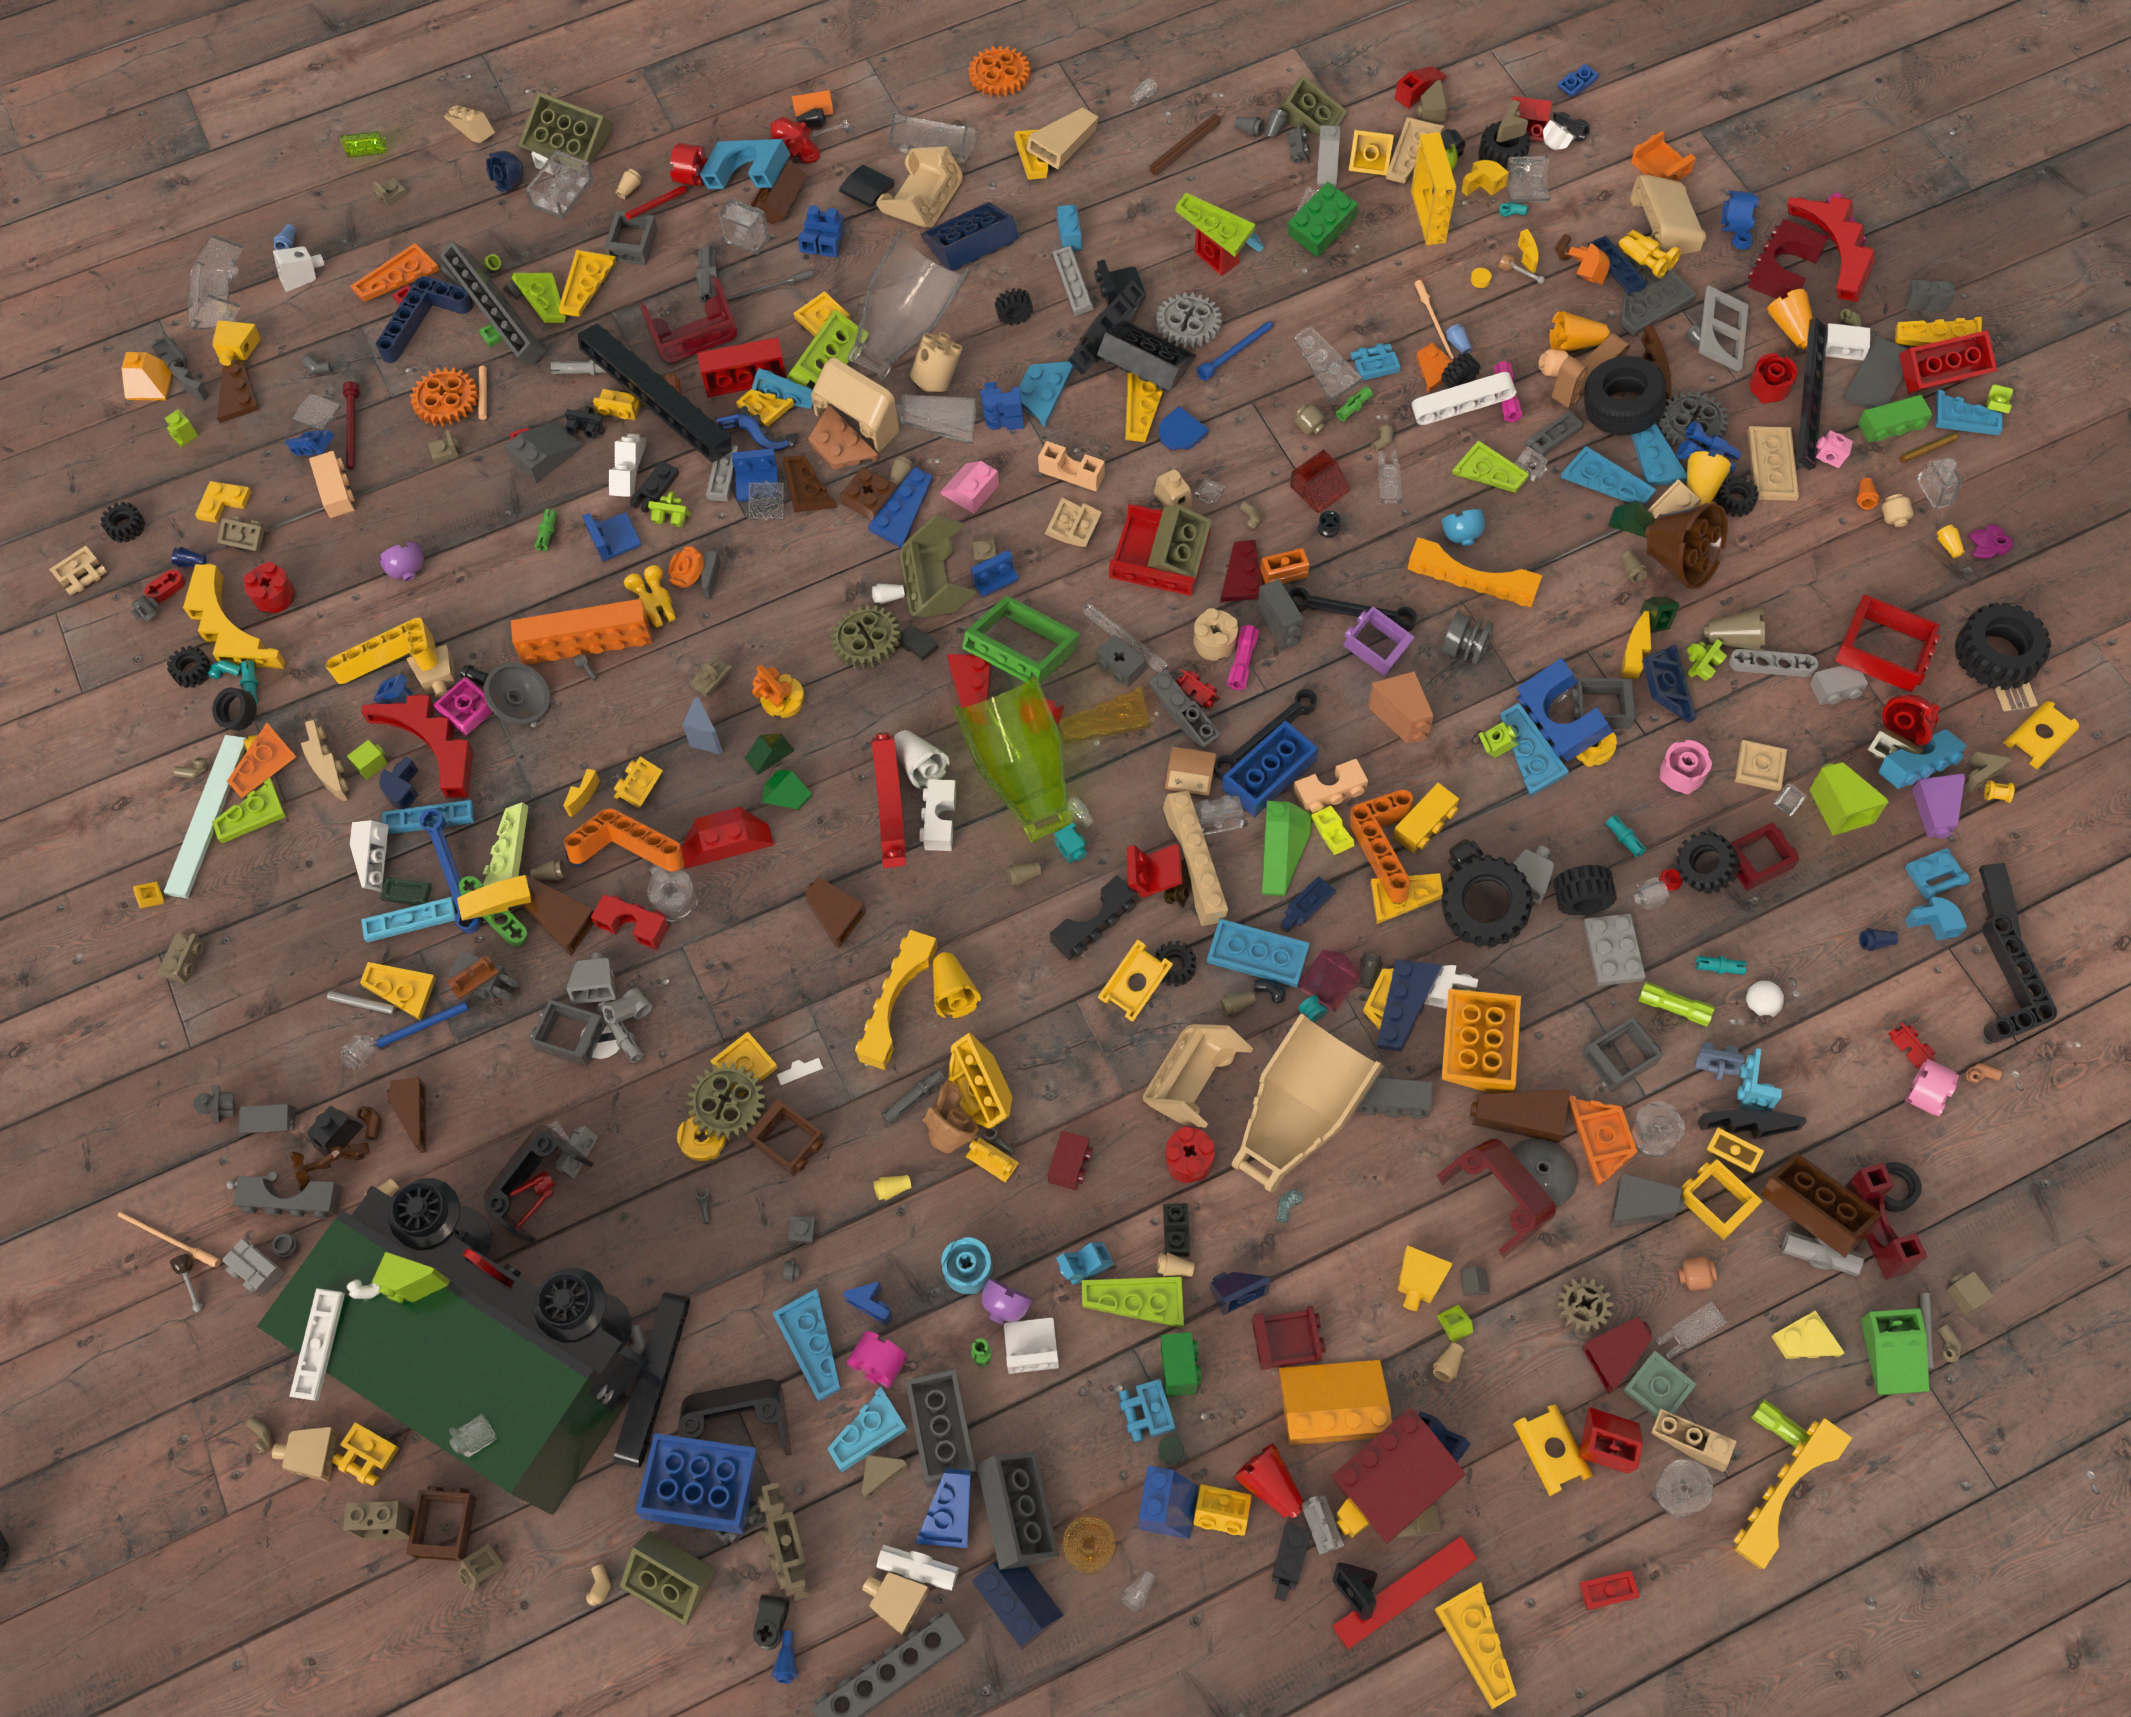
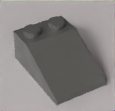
[504,421,584,483]

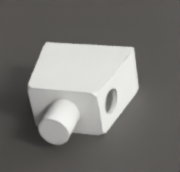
[273,246,324,292]

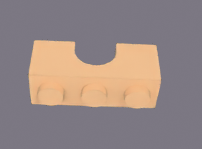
[1038,441,1105,492]
[1293,759,1368,813]

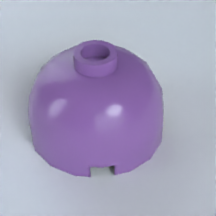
[378,542,424,581]
[982,1278,1033,1325]

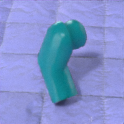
[1499,202,1529,217]
[208,660,242,679]

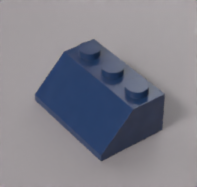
[972,1561,1064,1650]

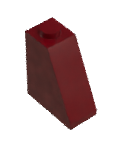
[1582,1316,1652,1394]

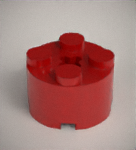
[670,143,708,187]
[1749,353,1797,404]
[243,562,295,614]
[1165,1126,1215,1183]

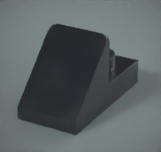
[1332,1562,1378,1621]

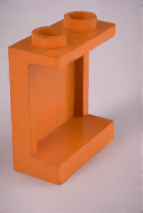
[1631,131,1696,181]

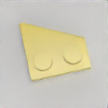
[1771,1310,1844,1359]

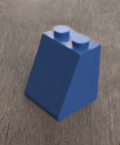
[1138,1465,1198,1540]

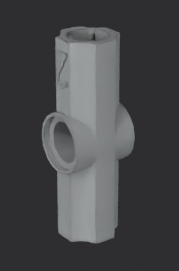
[1782,1231,1864,1276]

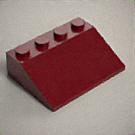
[1332,1407,1466,1544]

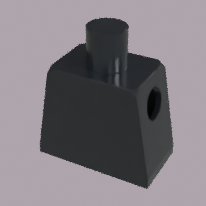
[307,1106,363,1156]

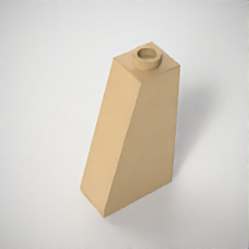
[1026,108,1099,169]

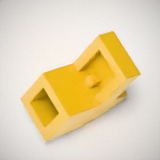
[1461,160,1509,196]

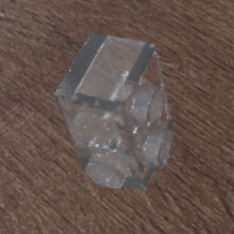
[1194,795,1244,835]

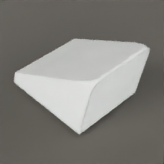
[531,152,558,174]

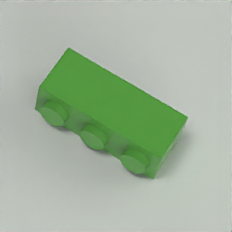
[1858,395,1932,443]

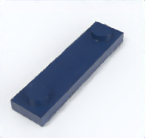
[1588,236,1647,294]

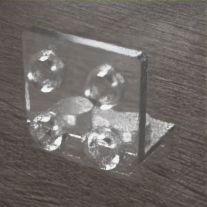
[1507,156,1550,203]

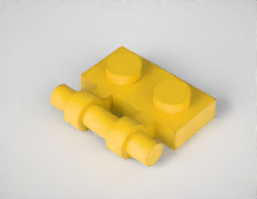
[332,1422,399,1487]

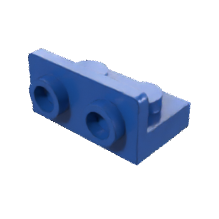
[285,430,335,456]
[970,550,1019,597]

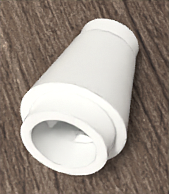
[872,583,904,605]

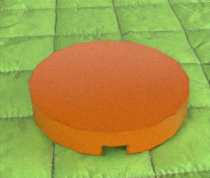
[668,546,704,588]

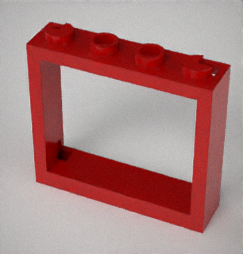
[1835,594,1940,693]

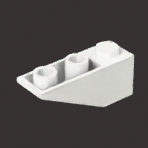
[350,820,389,892]

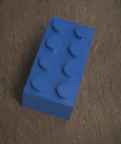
[1222,720,1318,817]

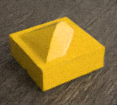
[133,881,164,909]

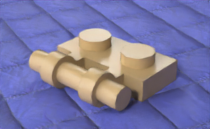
[49,546,107,596]

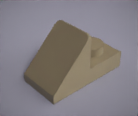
[1496,100,1528,142]
[1964,752,2012,793]
[1394,1505,1442,1539]

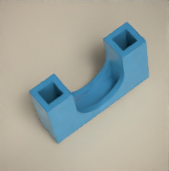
[700,139,790,189]

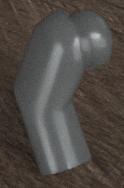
[302,354,331,374]

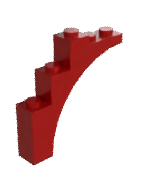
[1787,197,1876,302]
[361,694,473,798]

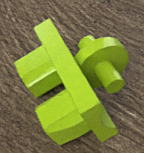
[648,491,691,527]
[1687,639,1727,681]

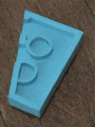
[827,1386,907,1473]

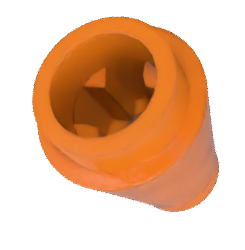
[1857,478,1879,510]

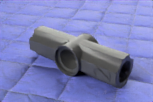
[696,246,719,303]

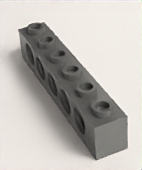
[812,1613,967,1717]

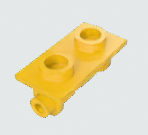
[966,1137,1019,1183]

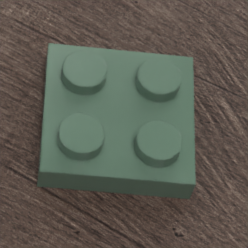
[1623,1350,1697,1418]

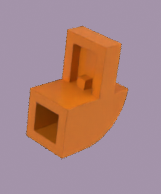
[1568,243,1610,285]

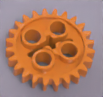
[969,45,1030,98]
[410,367,479,426]

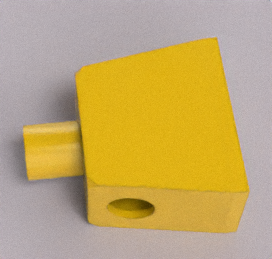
[212,320,261,366]
[1397,1245,1452,1311]

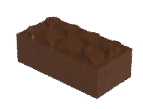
[1761,1153,1882,1258]

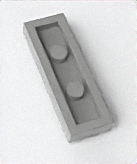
[706,445,739,502]

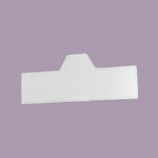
[777,1058,823,1085]

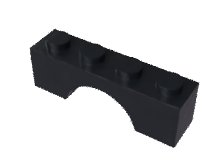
[1050,875,1137,961]

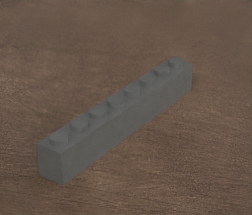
[440,241,546,365]

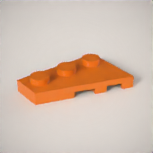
[227,723,296,799]

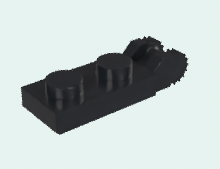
[630,461,679,513]

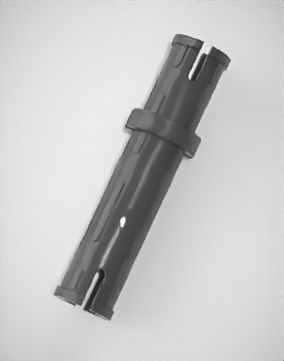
[881,1068,946,1125]

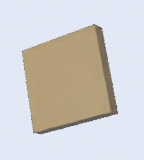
[1734,740,1787,792]

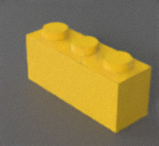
[1393,783,1459,854]

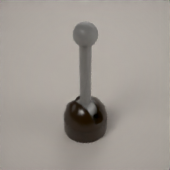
[170,1254,203,1312]

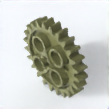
[830,605,901,669]
[687,1062,766,1141]

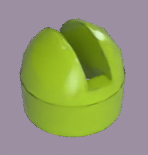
[483,254,501,271]

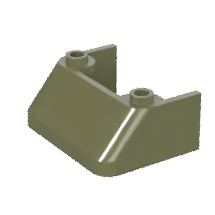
[900,514,976,618]

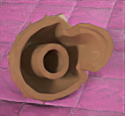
[921,1081,979,1154]

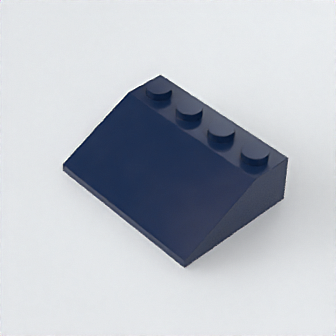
[920,202,1019,271]

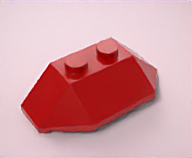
[681,807,774,869]

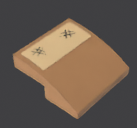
[1165,747,1217,797]

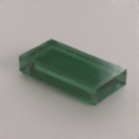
[380,877,432,905]

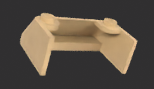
[811,357,899,454]
[1143,1024,1253,1128]

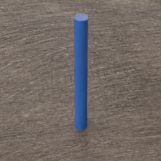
[376,1002,469,1048]

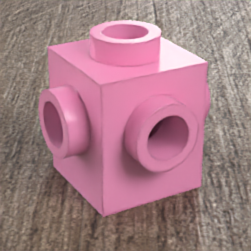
[1816,430,1853,468]

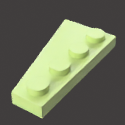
[483,802,528,886]

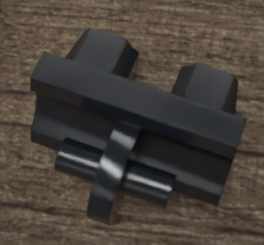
[565,406,605,439]

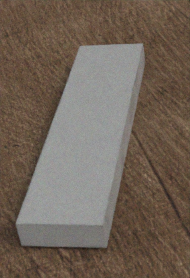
[1052,245,1094,316]

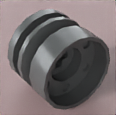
[1441,610,1494,666]

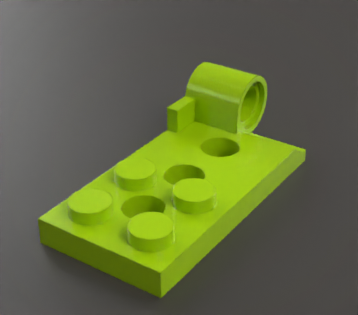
[786,309,868,386]

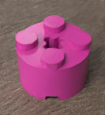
[846,1331,908,1388]

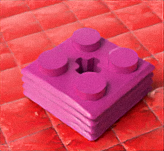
[434,677,492,736]

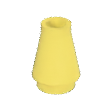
[874,1175,911,1201]

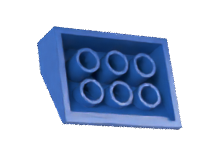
[635,1433,757,1534]

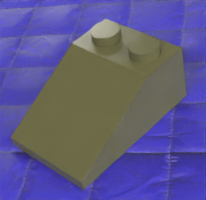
[1279,75,1347,136]

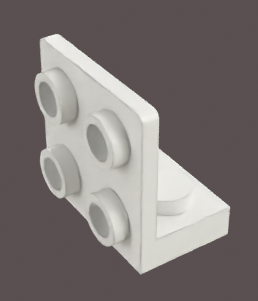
[1004,1318,1059,1374]

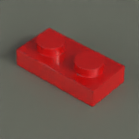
[1579,1570,1640,1611]

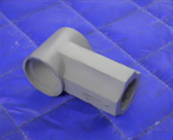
[602,988,653,1024]

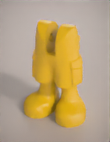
[1618,230,1681,278]
[624,565,676,628]

